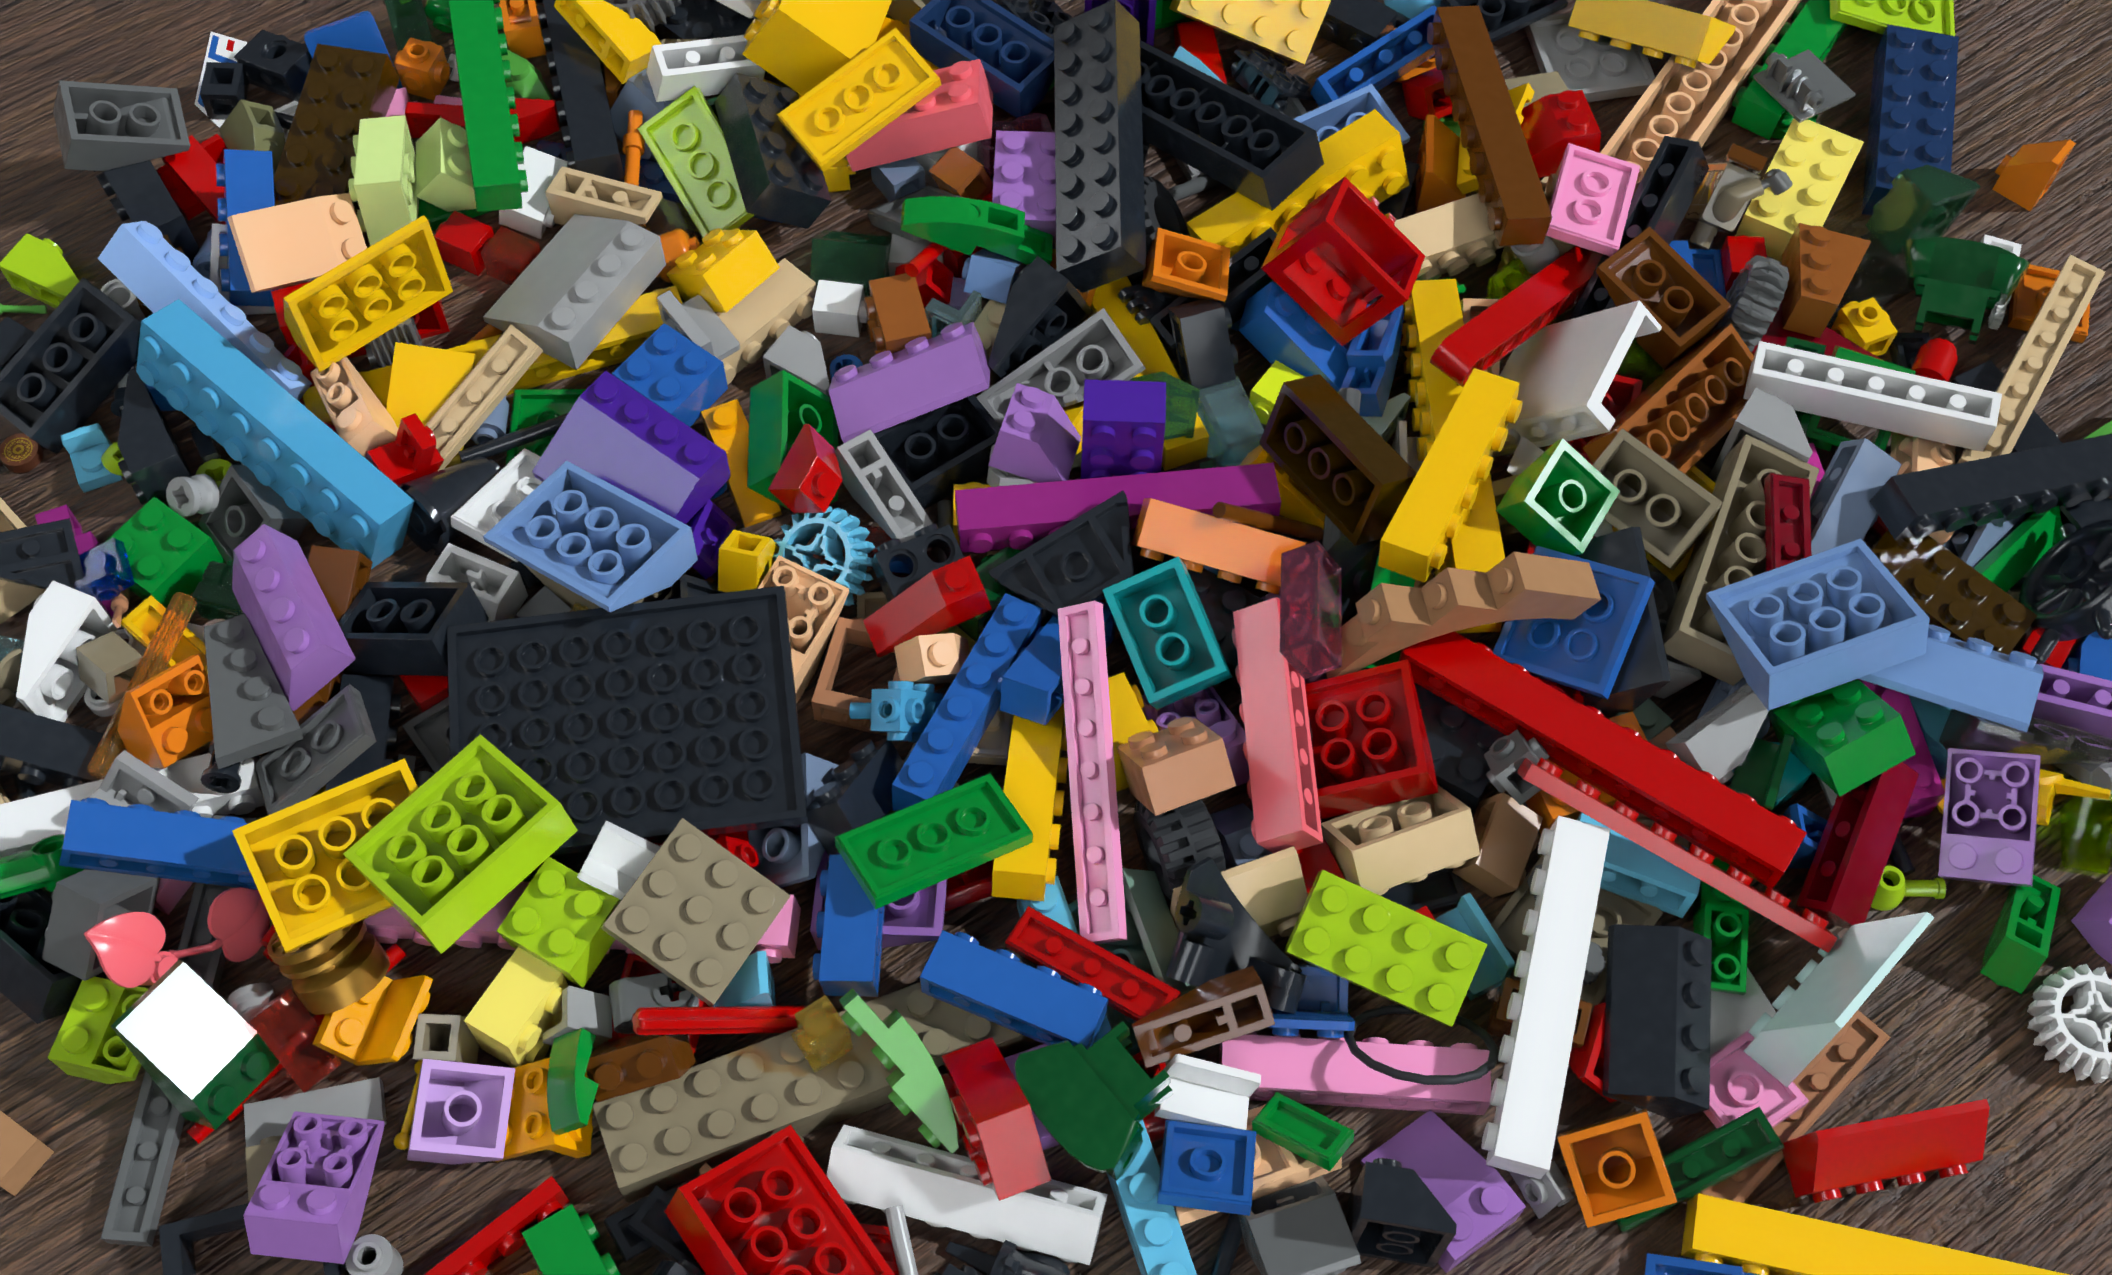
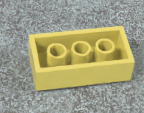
[1735,118,1864,262]

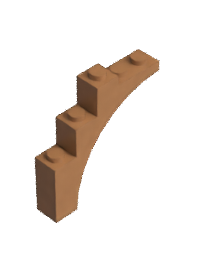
[1319,552,1601,678]

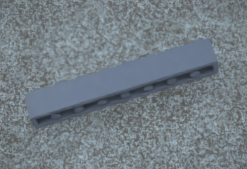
[1697,438,1902,739]

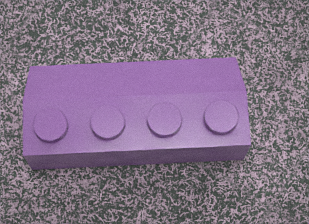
[828,322,991,443]
[232,524,356,711]

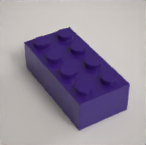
[1081,379,1166,479]

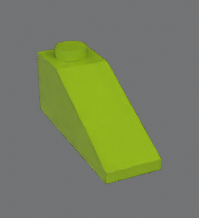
[0,233,79,308]

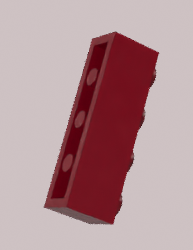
[1796,762,1919,929]

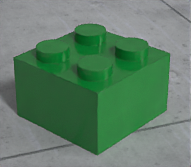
[95,497,225,613]

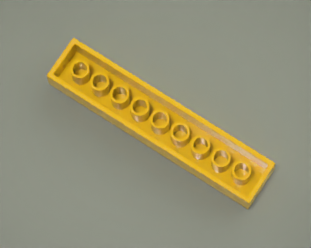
[1400,279,1505,634]

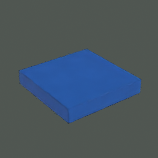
[1157,1120,1256,1216]

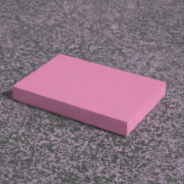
[1546,143,1640,257]

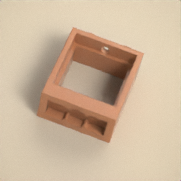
[811,617,900,736]

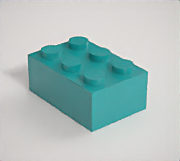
[1102,556,1233,709]

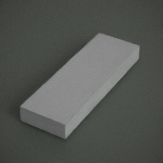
[244,1077,387,1147]

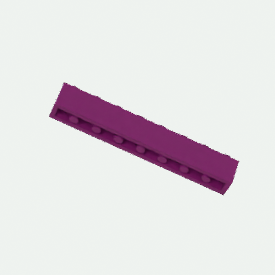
[955,462,1281,553]

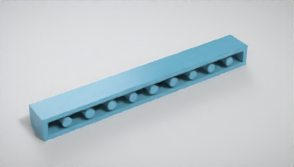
[1017,876,1197,1275]

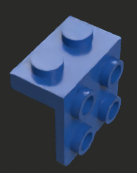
[304,11,403,89]
[1268,965,1355,1038]

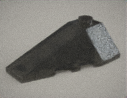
[1939,709,2112,764]

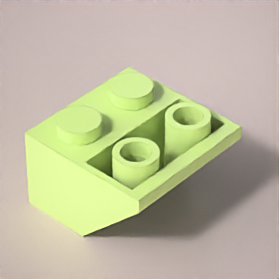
[416,117,476,212]

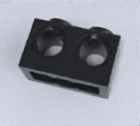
[871,524,964,602]

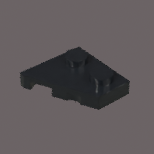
[0,518,89,595]

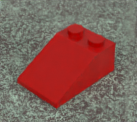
[1521,90,1601,178]

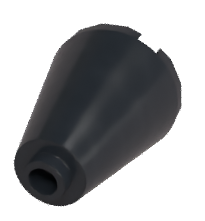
[398,457,501,556]

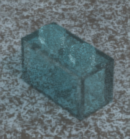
[1193,376,1264,467]

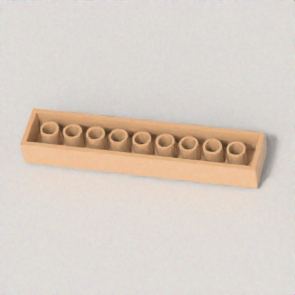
[1600,0,1802,198]

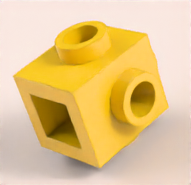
[1831,297,1898,356]

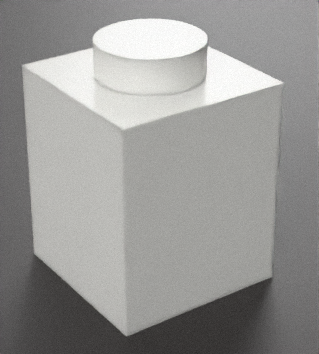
[812,280,868,337]

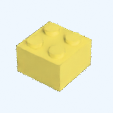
[464,947,569,1068]

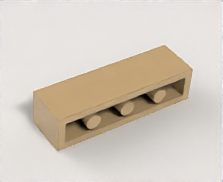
[716,258,817,385]

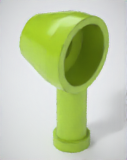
[1871,866,1946,911]

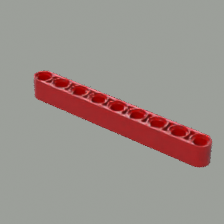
[1430,246,1603,387]

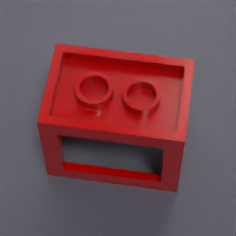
[1261,177,1425,346]

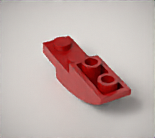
[405,98,560,144]

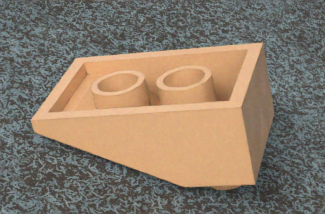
[227,193,367,293]

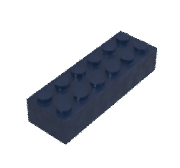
[1862,24,1959,227]

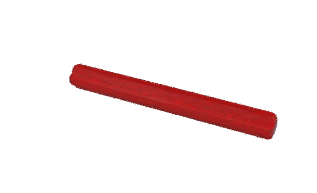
[632,1006,837,1035]

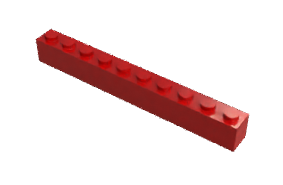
[1400,631,1807,889]

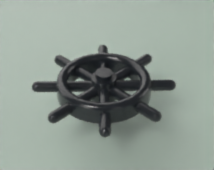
[2009,519,2112,664]

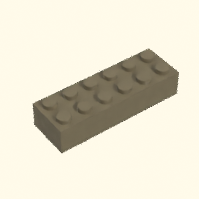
[1662,434,1820,686]

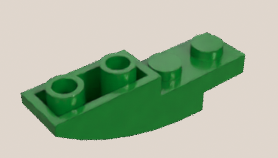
[900,196,1053,265]
[1693,857,1749,995]

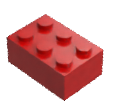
[941,1037,1052,1201]

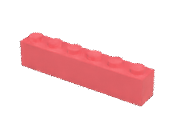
[1232,597,1323,853]

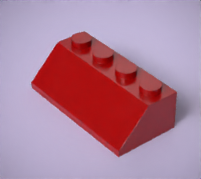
[1782,1099,1990,1203]

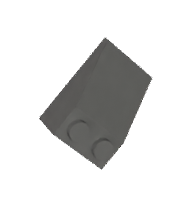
[53,80,190,171]

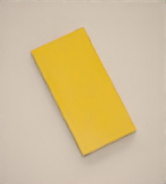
[777,27,942,172]

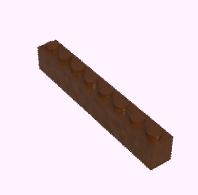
[1427,5,1552,246]

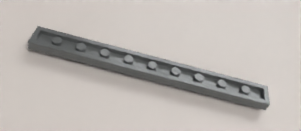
[101,815,257,1247]

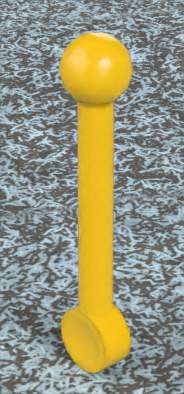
[394,1060,422,1150]

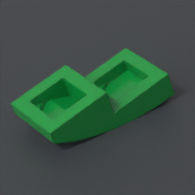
[547,1028,599,1135]

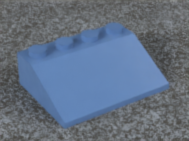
[483,461,698,612]
[1706,538,1930,711]

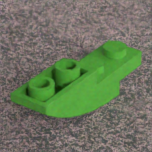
[839,988,959,1154]

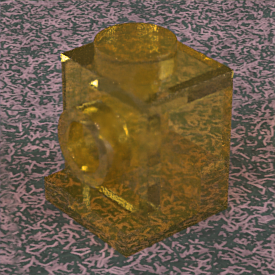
[791,995,853,1073]

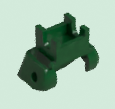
[1903,237,2030,345]
[1015,1021,1173,1180]

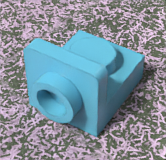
[61,423,123,493]

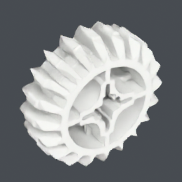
[2027,964,2112,1084]

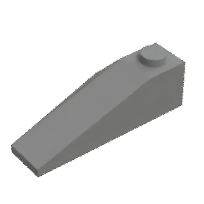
[976,308,1146,427]

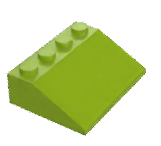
[343,734,578,954]

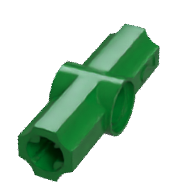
[0,834,85,899]

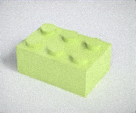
[348,115,419,246]

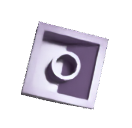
[407,1059,515,1164]

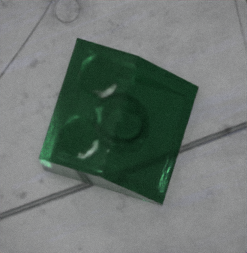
[1865,164,1981,256]
[810,230,892,296]

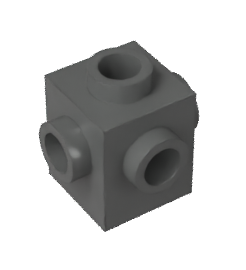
[1484,729,1550,805]

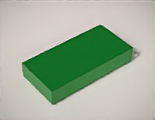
[1252,1092,1354,1172]

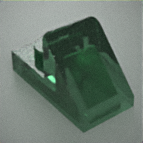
[384,0,434,51]

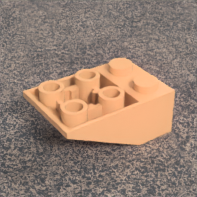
[758,555,849,703]

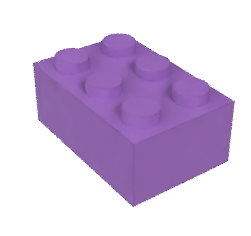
[992,130,1056,249]

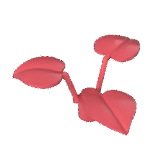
[84,887,270,988]

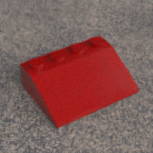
[1305,659,1439,819]
[664,1125,895,1275]

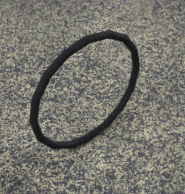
[1344,1005,1499,1085]

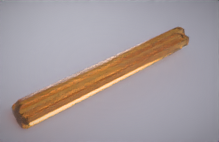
[87,592,197,780]

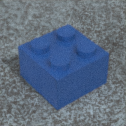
[612,323,728,427]

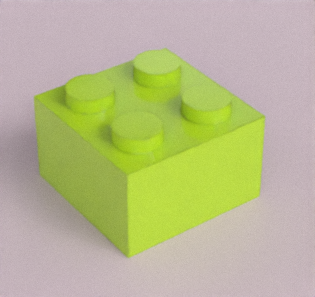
[497,857,621,988]

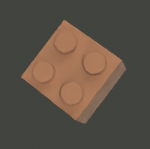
[1117,717,1236,816]

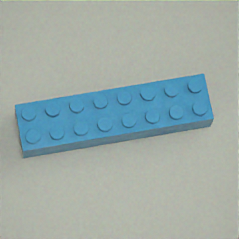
[136,299,415,569]

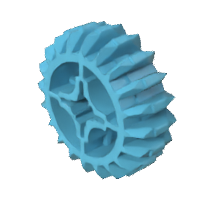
[773,506,875,606]

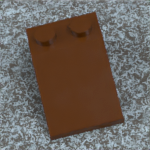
[1595,226,1732,370]

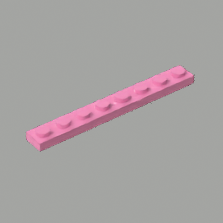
[1058,600,1128,944]

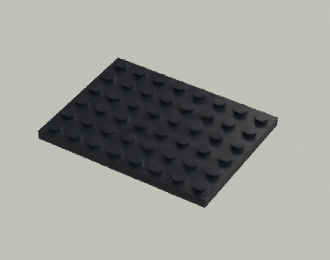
[447,586,808,856]

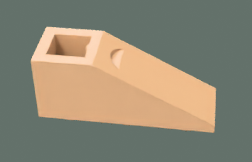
[310,357,398,458]

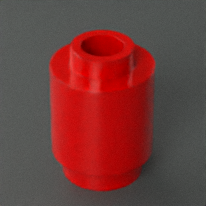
[1911,338,1958,382]

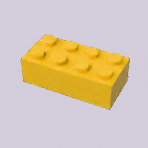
[1169,0,1331,64]

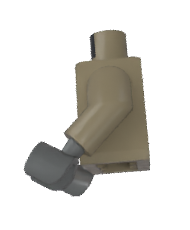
[1685,162,1793,250]

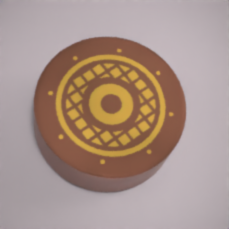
[0,433,43,473]

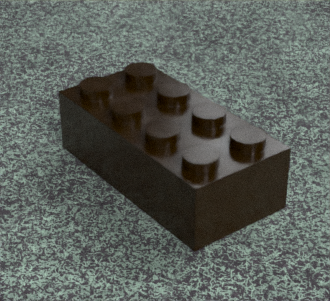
[1259,374,1417,546]
[1871,529,2038,655]

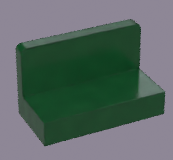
[1729,733,1794,812]

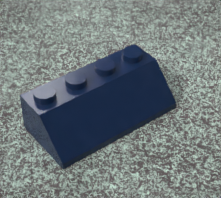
[909,0,1055,121]

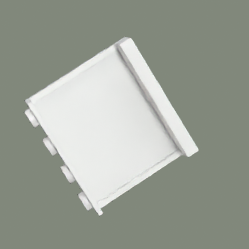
[1491,300,1662,458]

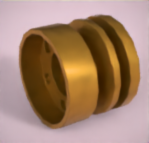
[267,919,390,1015]

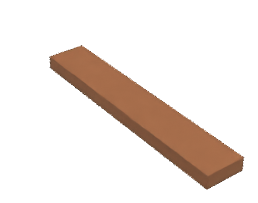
[1700,1010,1891,1203]

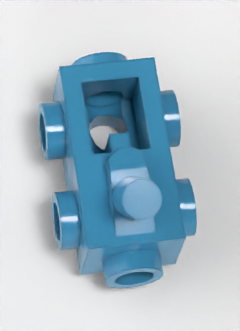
[849,681,943,743]

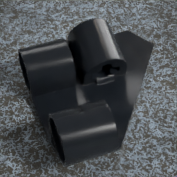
[1166,857,1307,1014]

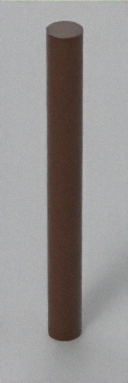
[1213,502,1323,542]

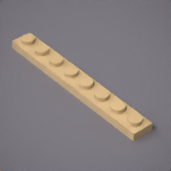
[1957,255,2105,464]

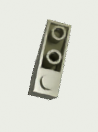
[219,99,285,178]

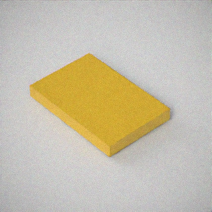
[386,342,476,468]

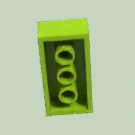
[1284,870,1488,1027]

